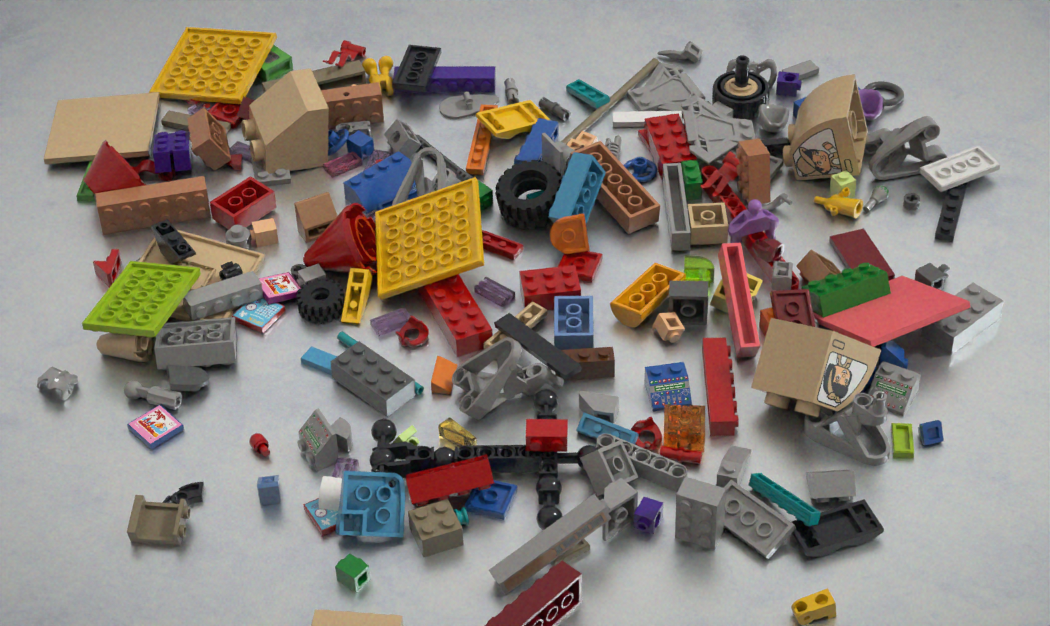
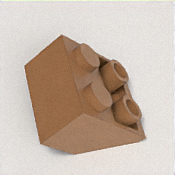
[294,192,337,243]

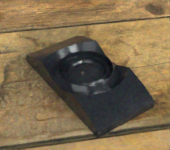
[791,499,884,557]

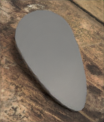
[439,92,499,119]

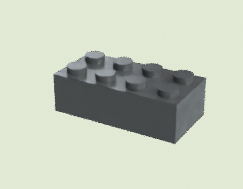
[331,341,416,417]

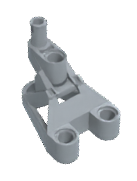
[864,116,947,180]
[392,147,461,206]
[452,337,564,420]
[804,391,891,466]

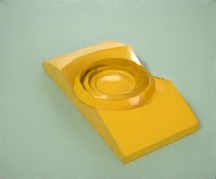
[476,100,550,139]

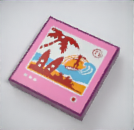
[258,272,301,304]

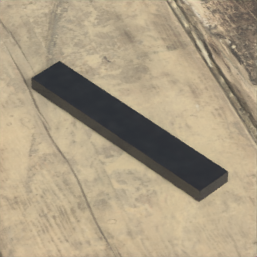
[494,313,582,381]

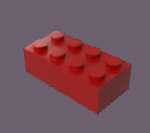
[644,113,697,180]
[406,454,494,506]

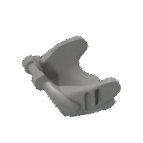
[37,367,78,401]

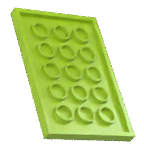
[82,261,201,338]

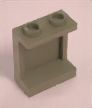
[127,495,190,546]

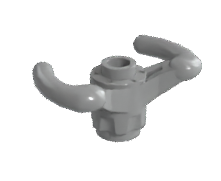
[726,59,777,88]

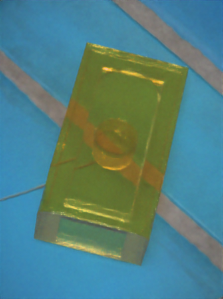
[438,417,477,447]

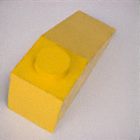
[341,268,373,324]

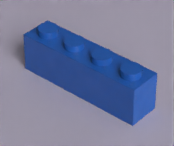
[514,118,559,165]

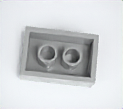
[675,477,726,550]

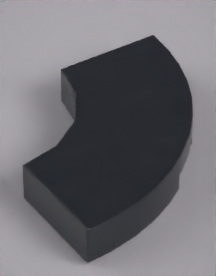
[162,482,204,506]

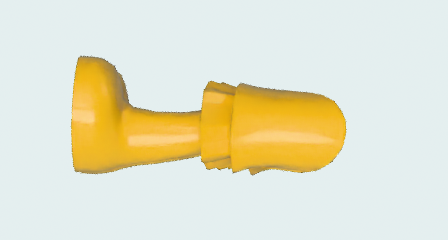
[362,56,394,96]

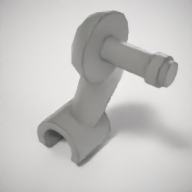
[762,193,792,211]

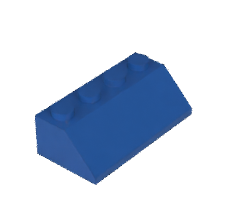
[343,151,416,215]

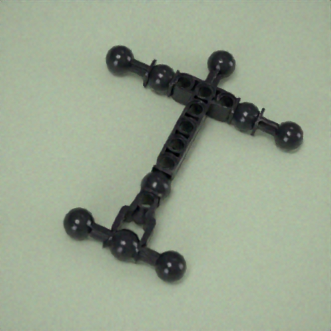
[369,389,598,530]

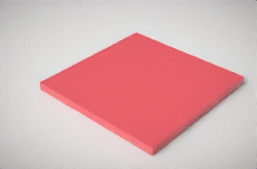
[813,276,970,347]

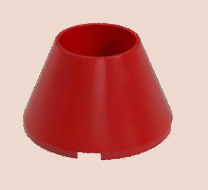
[83,140,146,195]

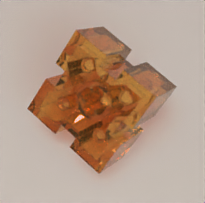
[663,404,705,452]

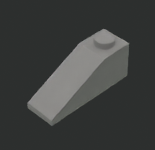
[716,445,751,488]

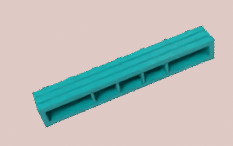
[748,473,821,526]

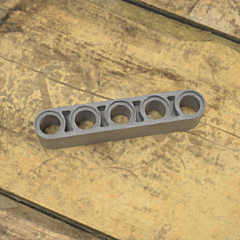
[597,434,687,492]

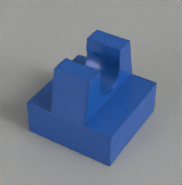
[918,420,944,445]

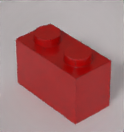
[526,419,568,452]

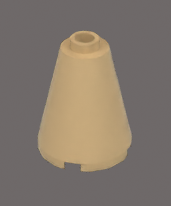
[96,333,154,362]

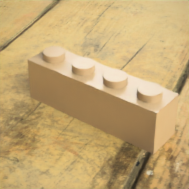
[311,609,403,626]

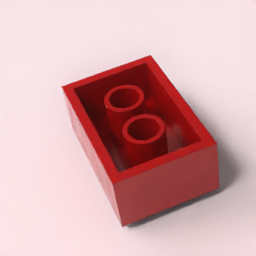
[210,176,277,229]
[519,265,581,311]

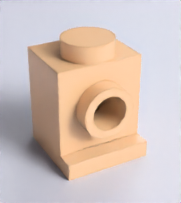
[652,312,685,343]

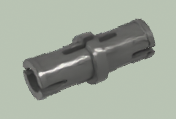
[538,97,571,121]

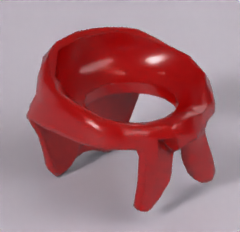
[395,316,429,347]
[631,417,662,451]

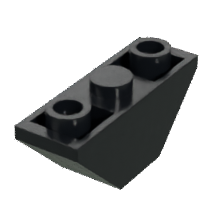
[151,219,196,264]

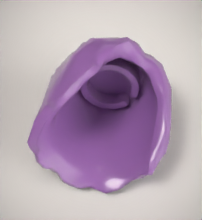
[859,89,883,121]

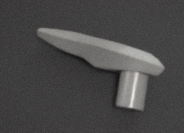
[657,50,688,60]

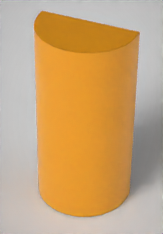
[610,263,686,327]

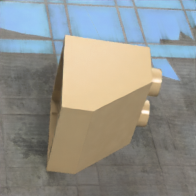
[242,68,329,174]

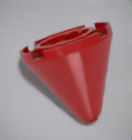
[303,203,377,276]

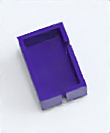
[153,130,192,173]

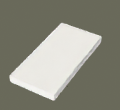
[919,145,1000,192]

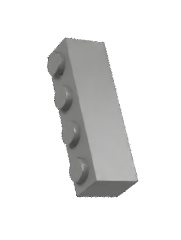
[183,271,263,321]

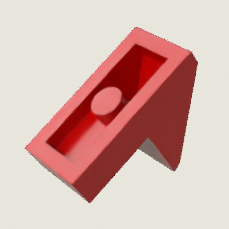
[93,249,122,288]

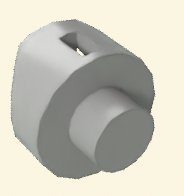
[225,225,251,249]

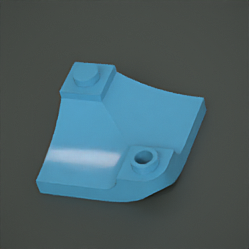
[336,471,405,537]

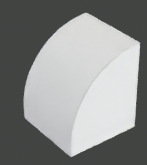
[319,476,342,511]

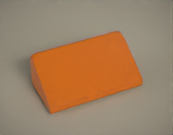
[431,356,458,394]

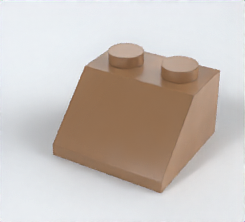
[796,250,841,282]

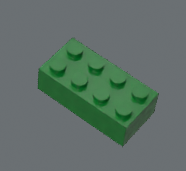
[802,263,891,318]

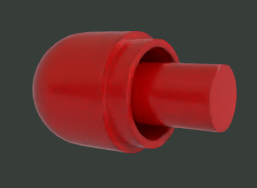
[249,433,270,457]

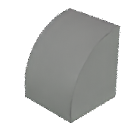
[331,417,353,453]

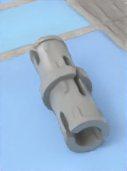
[504,78,519,105]

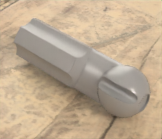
[124,380,182,410]

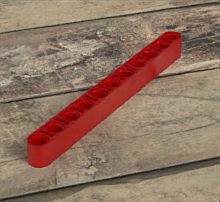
[701,166,799,290]

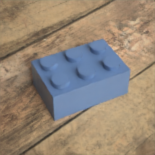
[554,296,594,350]

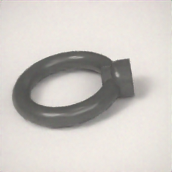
[864,81,904,110]

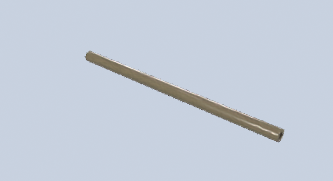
[561,58,659,145]

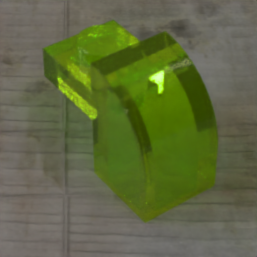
[684,255,714,288]

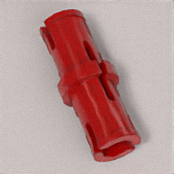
[660,445,702,465]

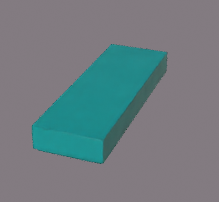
[566,79,610,109]

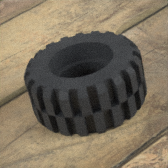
[495,160,562,229]

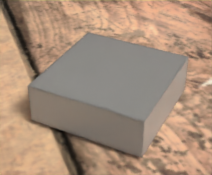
[682,41,703,63]

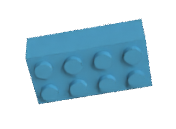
[548,152,606,223]

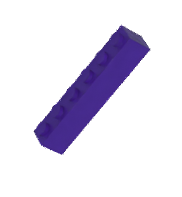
[393,66,496,92]

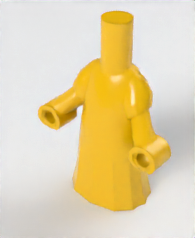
[814,187,863,219]

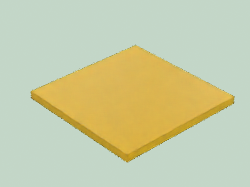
[149,27,277,104]
[375,177,484,300]

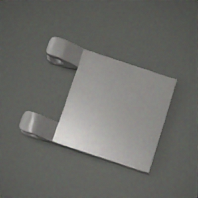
[542,133,564,177]

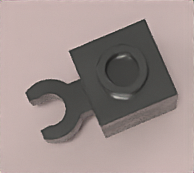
[915,263,950,290]

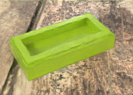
[891,423,914,458]

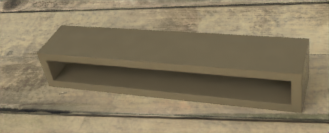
[262,60,366,93]

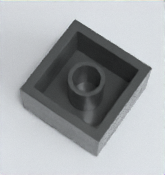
[669,281,708,325]

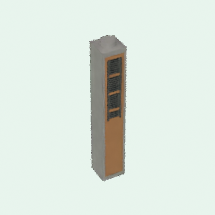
[489,494,612,595]

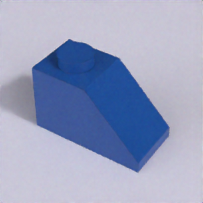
[879,340,908,369]

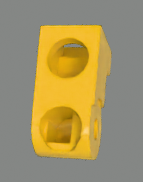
[791,588,837,625]

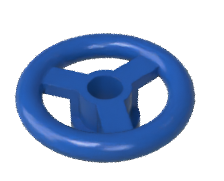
[328,129,349,156]
[623,157,657,182]

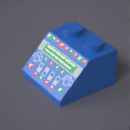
[644,362,692,412]

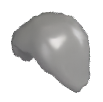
[759,104,789,133]

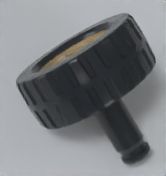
[712,55,770,120]

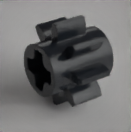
[219,261,243,280]

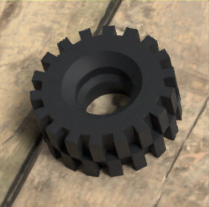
[297,278,345,324]

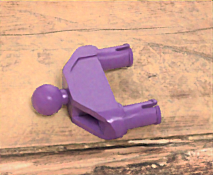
[728,199,779,246]

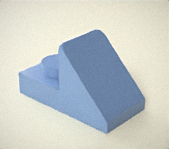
[257,475,281,505]

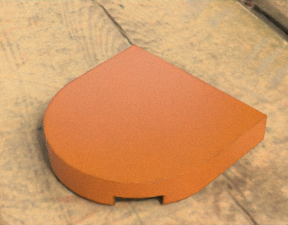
[550,214,590,254]

